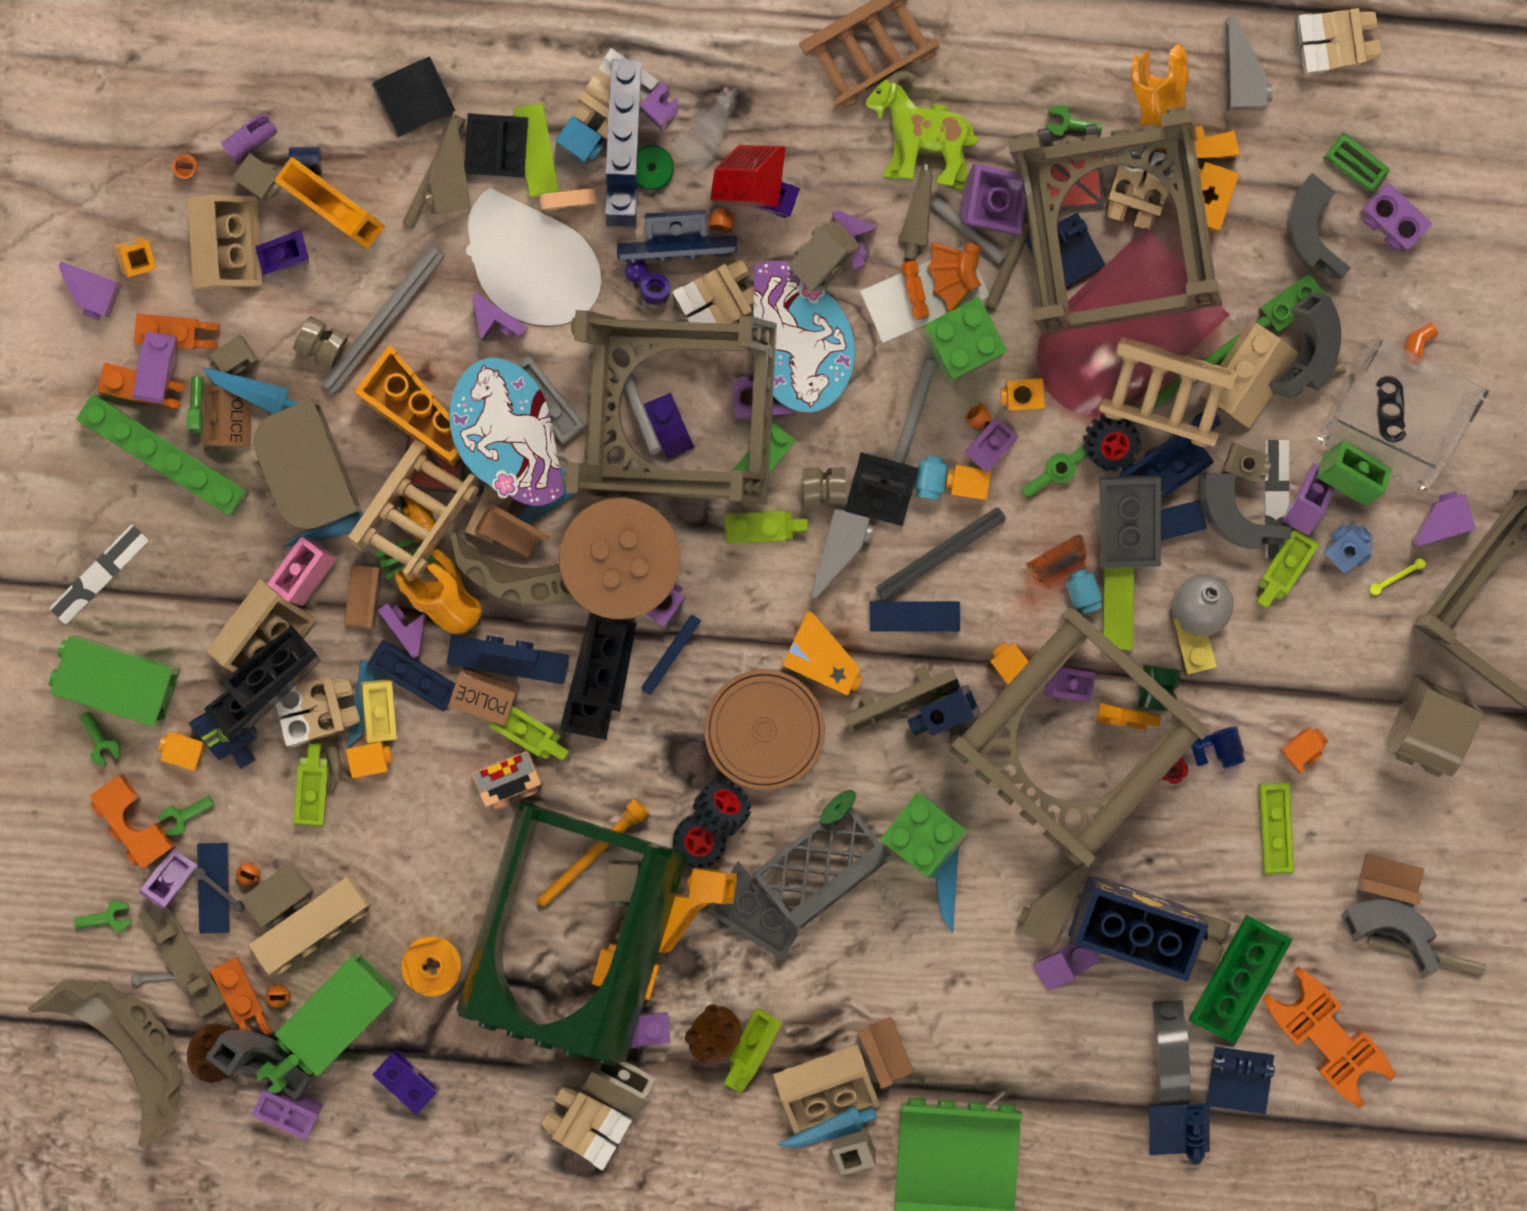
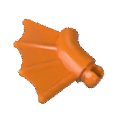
[927,242,982,312]

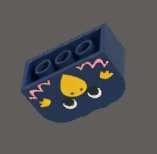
[1068,876,1209,982]

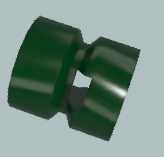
[1136,664,1182,711]

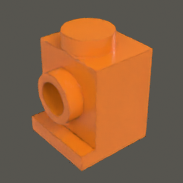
[1279,727,1328,774]

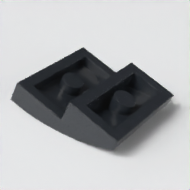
[372,56,456,138]
[464,113,528,178]
[845,452,919,526]

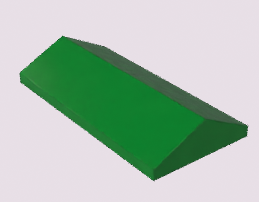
[1188,915,1293,1044]

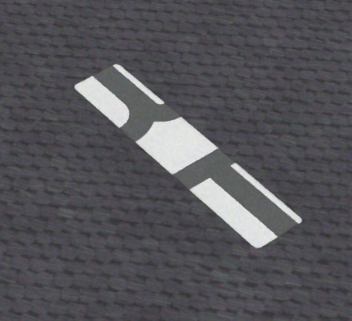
[1265,440,1289,559]
[50,525,148,624]

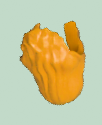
[1131,43,1190,128]
[395,549,482,634]

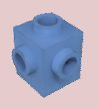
[1324,521,1374,574]

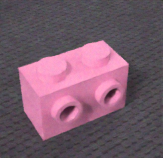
[267,536,337,606]

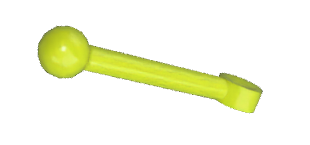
[1369,558,1426,595]

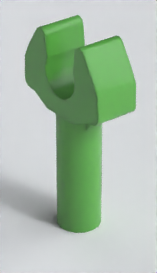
[1045,106,1103,137]
[187,376,203,433]
[79,712,121,767]
[158,796,215,835]
[75,900,133,931]
[257,1054,299,1093]

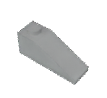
[1226,16,1272,110]
[811,509,873,597]

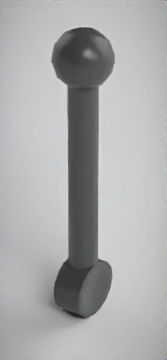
[194,868,245,912]

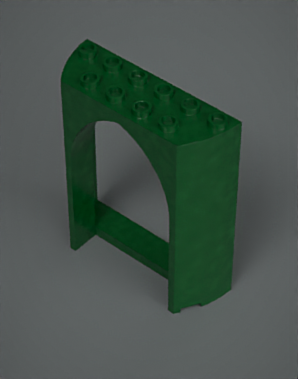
[456,801,688,1066]

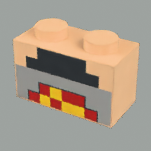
[472,751,543,810]

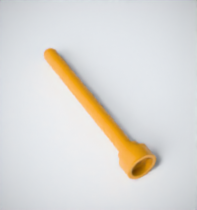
[537,798,651,907]

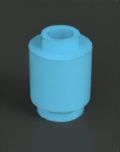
[915,455,949,500]
[1065,568,1103,615]

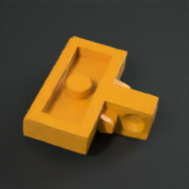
[1096,703,1162,731]

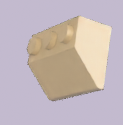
[187,195,263,289]
[1200,320,1299,429]
[206,579,316,673]
[773,1044,880,1135]

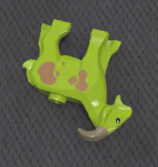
[865,70,979,190]

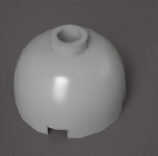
[1171,575,1234,637]

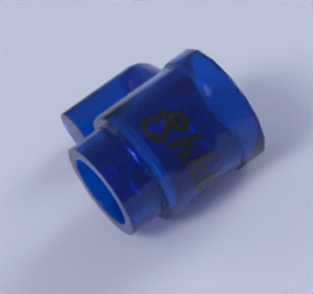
[1191,726,1246,768]

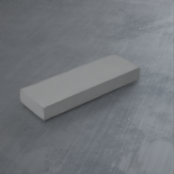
[518,356,586,444]

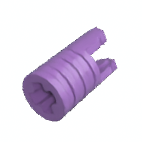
[221,113,277,164]

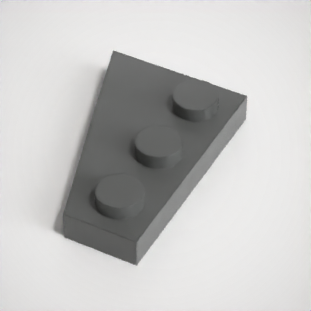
[706,861,798,960]

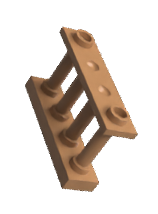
[799,0,940,109]

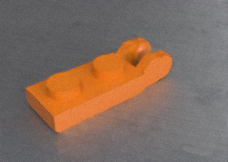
[134,313,220,350]
[97,363,185,409]
[210,957,272,1036]

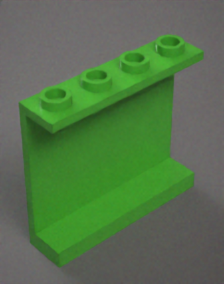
[894,1098,1023,1211]

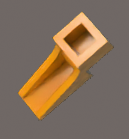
[274,157,385,250]
[659,868,737,953]

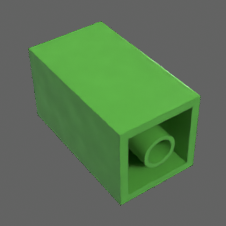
[921,297,1007,385]
[48,635,181,727]
[880,792,971,878]
[275,952,399,1077]

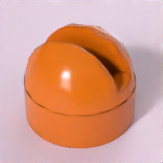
[172,154,198,179]
[708,208,734,232]
[964,404,991,430]
[236,862,261,887]
[266,984,291,1009]

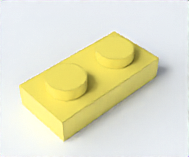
[1172,616,1217,675]
[360,679,397,743]

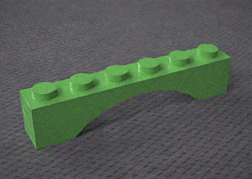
[76,394,249,516]

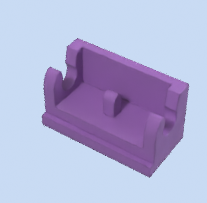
[640,81,679,132]
[252,1081,324,1140]

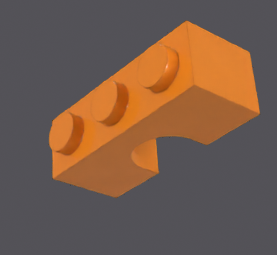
[90,774,175,869]

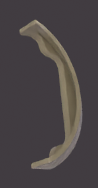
[450,494,627,605]
[28,979,183,1148]

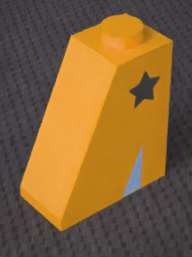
[782,611,863,696]

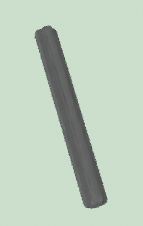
[876,507,1006,600]

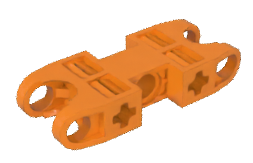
[1262,966,1396,1109]

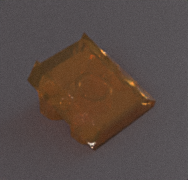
[1026,534,1088,589]

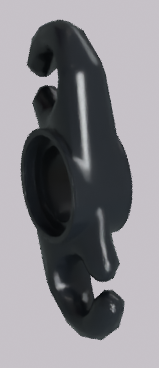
[1376,376,1406,443]

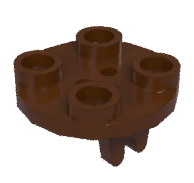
[685,1004,743,1064]
[187,1023,235,1083]

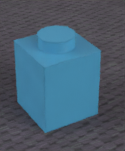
[555,116,604,164]

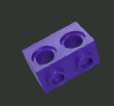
[372,1049,439,1115]

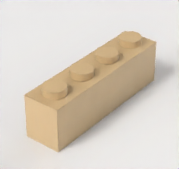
[248,875,370,975]

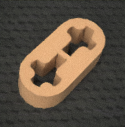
[539,189,598,211]

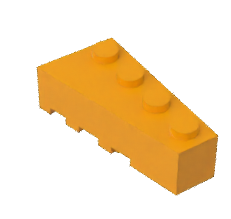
[354,344,461,468]

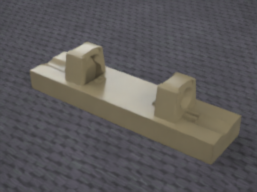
[843,666,960,735]
[138,905,225,1018]

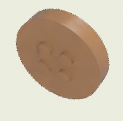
[559,497,680,619]
[704,669,825,790]

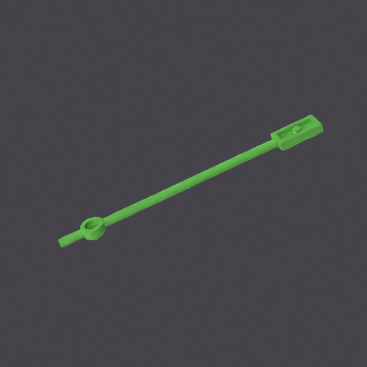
[1021,273,1325,499]

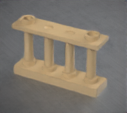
[1099,336,1238,448]
[348,439,479,582]

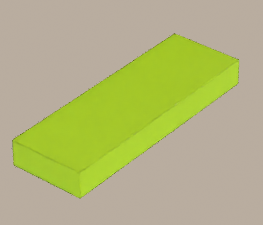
[513,103,560,198]
[1103,567,1134,650]
[1259,782,1295,874]

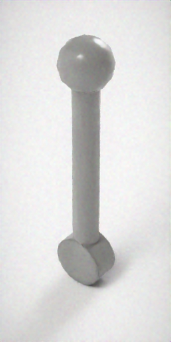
[131,973,176,985]

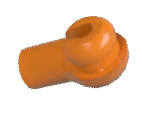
[1404,322,1439,365]

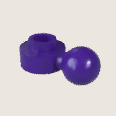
[624,260,671,305]

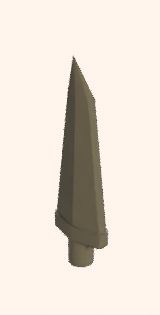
[898,156,932,260]

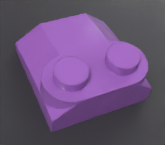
[960,164,1026,235]

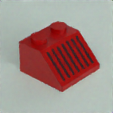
[710,145,786,207]

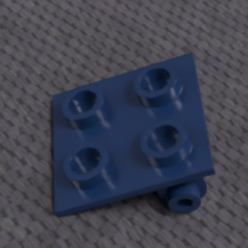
[1025,212,1105,286]
[1206,1046,1275,1114]
[1149,1103,1210,1164]

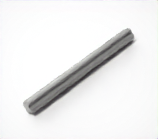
[322,246,444,394]

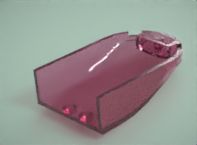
[1037,227,1230,417]

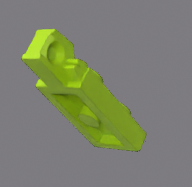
[725,511,809,544]
[1255,528,1320,609]
[488,705,570,761]
[293,742,329,827]
[724,1007,783,1093]

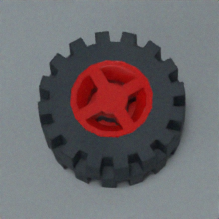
[1083,414,1141,472]
[693,779,751,837]
[673,815,726,868]

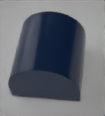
[289,147,322,175]

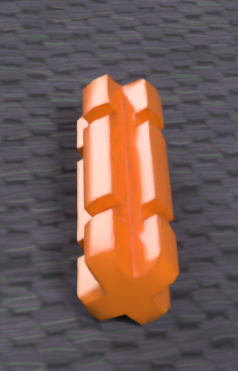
[901,261,929,320]

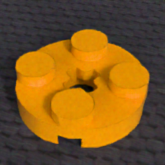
[401,936,462,997]

